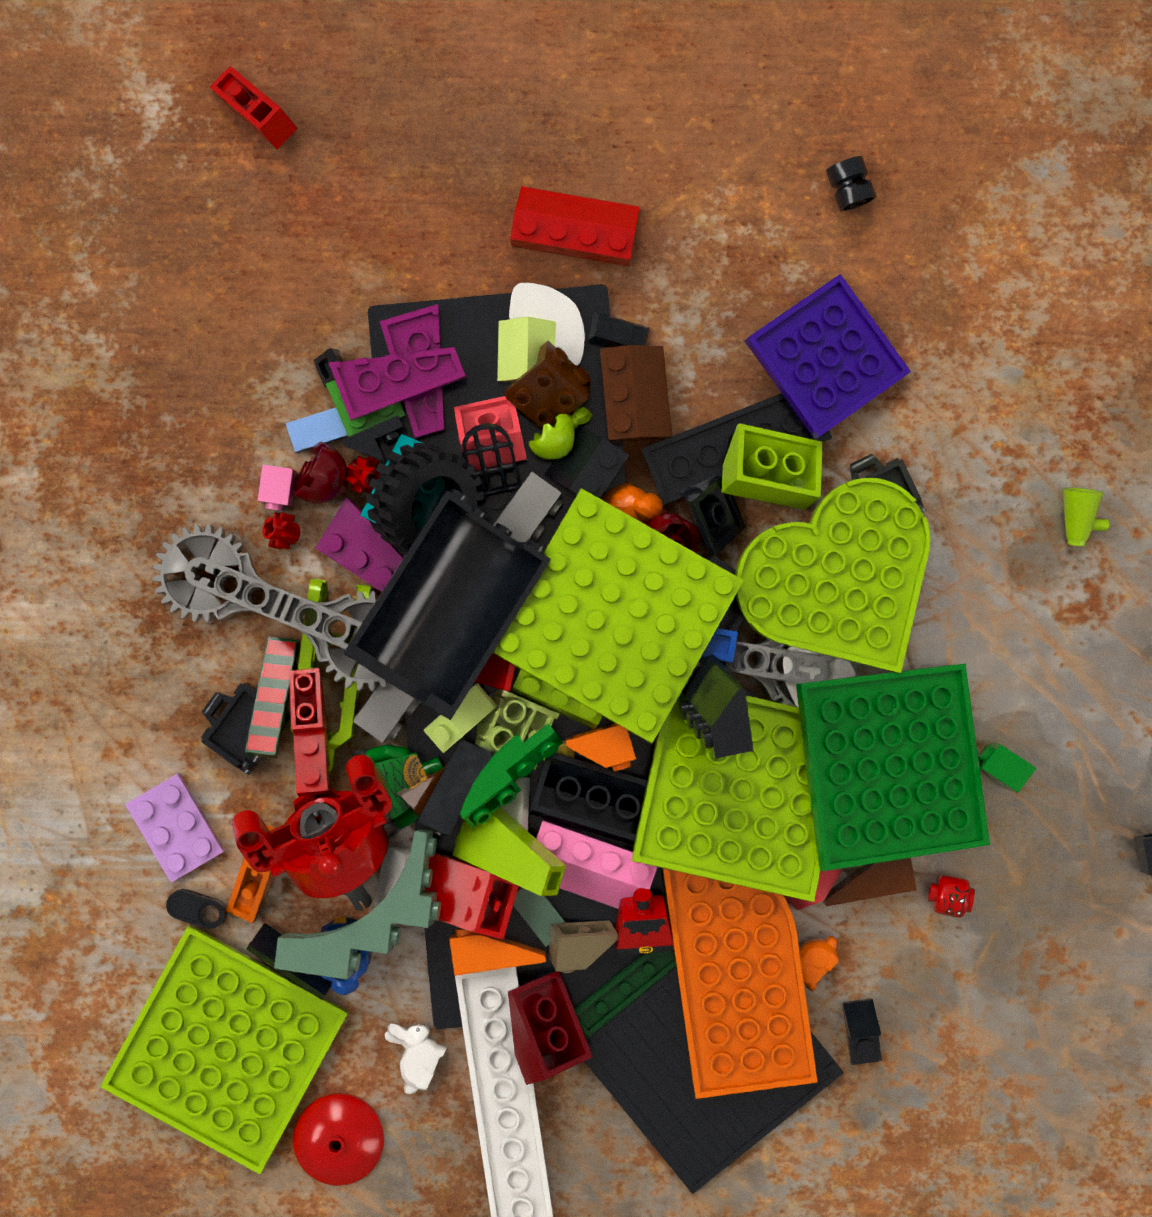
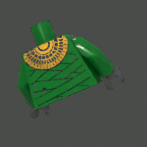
[352,744,443,838]

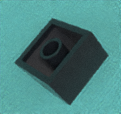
[544,425,629,499]

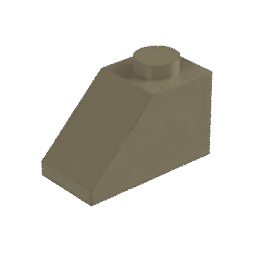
[548,920,618,973]

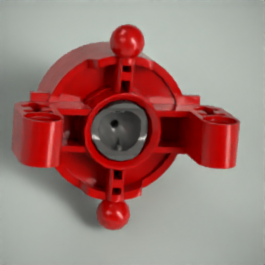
[232,755,392,911]

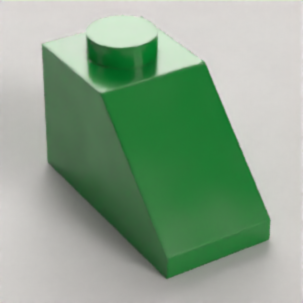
[978,742,1037,793]

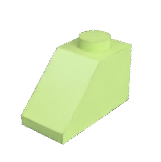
[423,683,497,753]

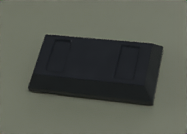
[587,311,650,347]

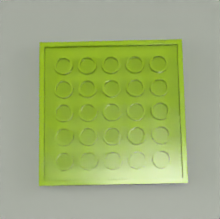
[493,488,744,744]
[631,682,820,902]
[100,924,349,1174]

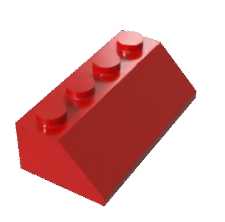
[510,186,640,267]

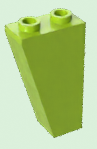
[453,807,566,896]

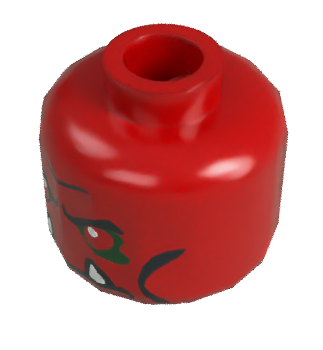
[928,875,975,918]

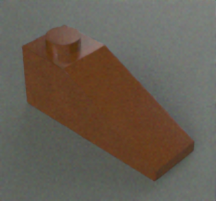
[822,858,917,906]

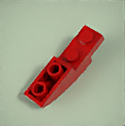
[289,668,330,796]

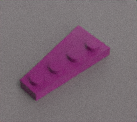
[380,304,445,439]
[328,347,466,421]

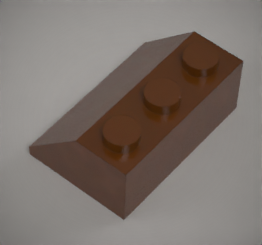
[600,345,672,444]

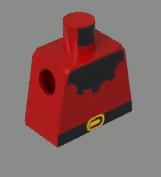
[615,888,675,955]

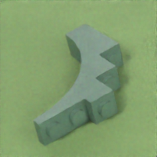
[274,828,441,980]

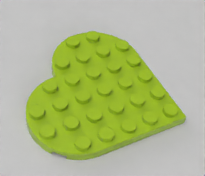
[735,478,931,673]

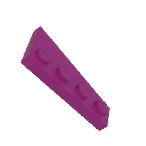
[315,497,403,592]

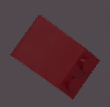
[508,971,593,1085]

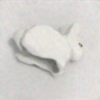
[385,1023,447,1095]

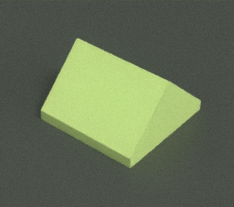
[497,316,556,383]

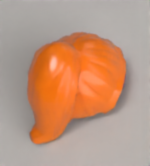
[601,483,667,524]

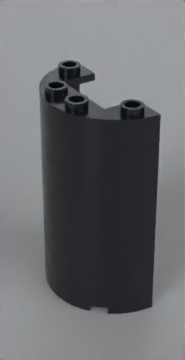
[343,488,551,720]

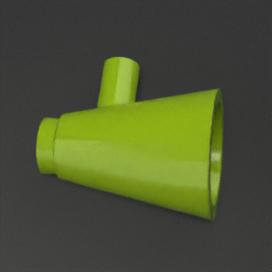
[1062,487,1109,546]

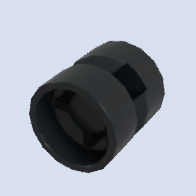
[826,156,877,211]

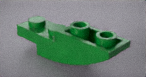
[460,723,563,829]

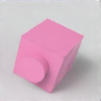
[257,465,297,511]

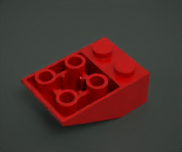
[426,853,519,940]

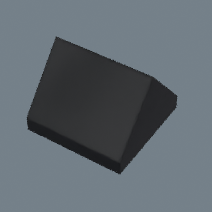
[314,348,344,388]

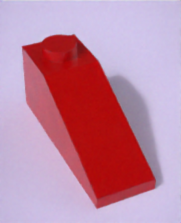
[209,66,298,150]

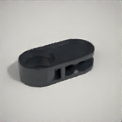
[166,889,227,929]

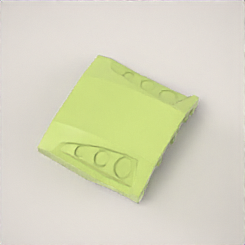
[475,689,559,770]

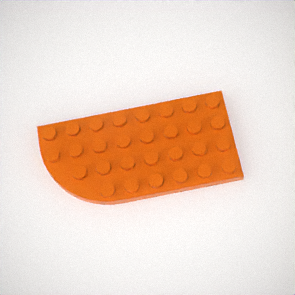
[663,868,817,1099]

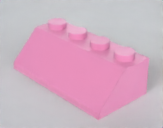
[536,818,657,909]

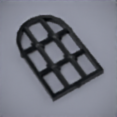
[462,423,521,496]

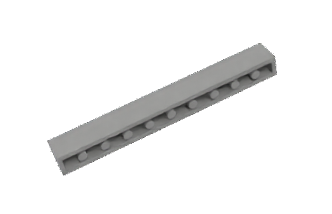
[353,472,563,743]

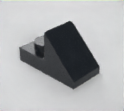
[342,416,407,463]
[842,998,882,1065]

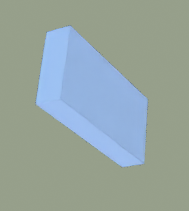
[286,407,348,453]

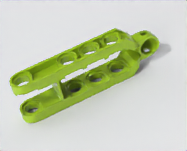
[290,578,373,774]

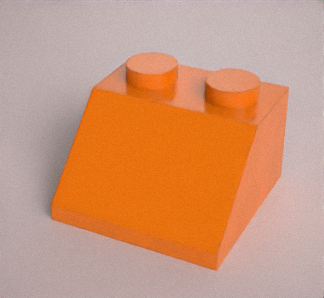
[565,723,636,771]

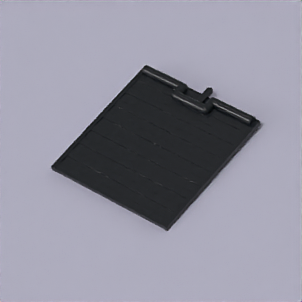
[584,967,844,1194]

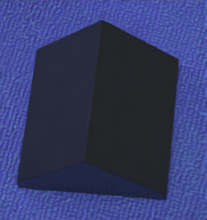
[681,474,746,556]

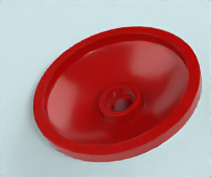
[293,1093,384,1186]

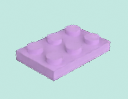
[125,773,225,882]

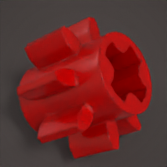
[345,456,381,494]
[262,512,301,550]

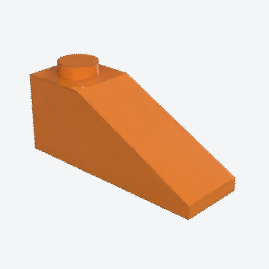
[226,824,275,924]
[449,928,546,976]

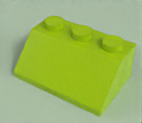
[722,423,822,510]
[512,670,602,729]

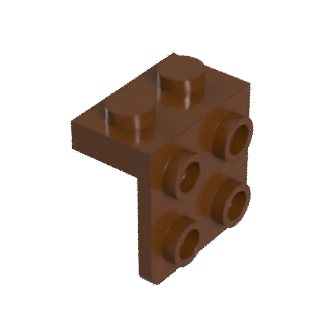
[504,341,591,430]

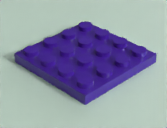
[744,274,911,440]

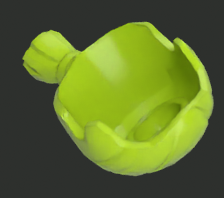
[529,406,593,459]

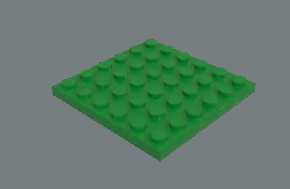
[796,663,990,871]

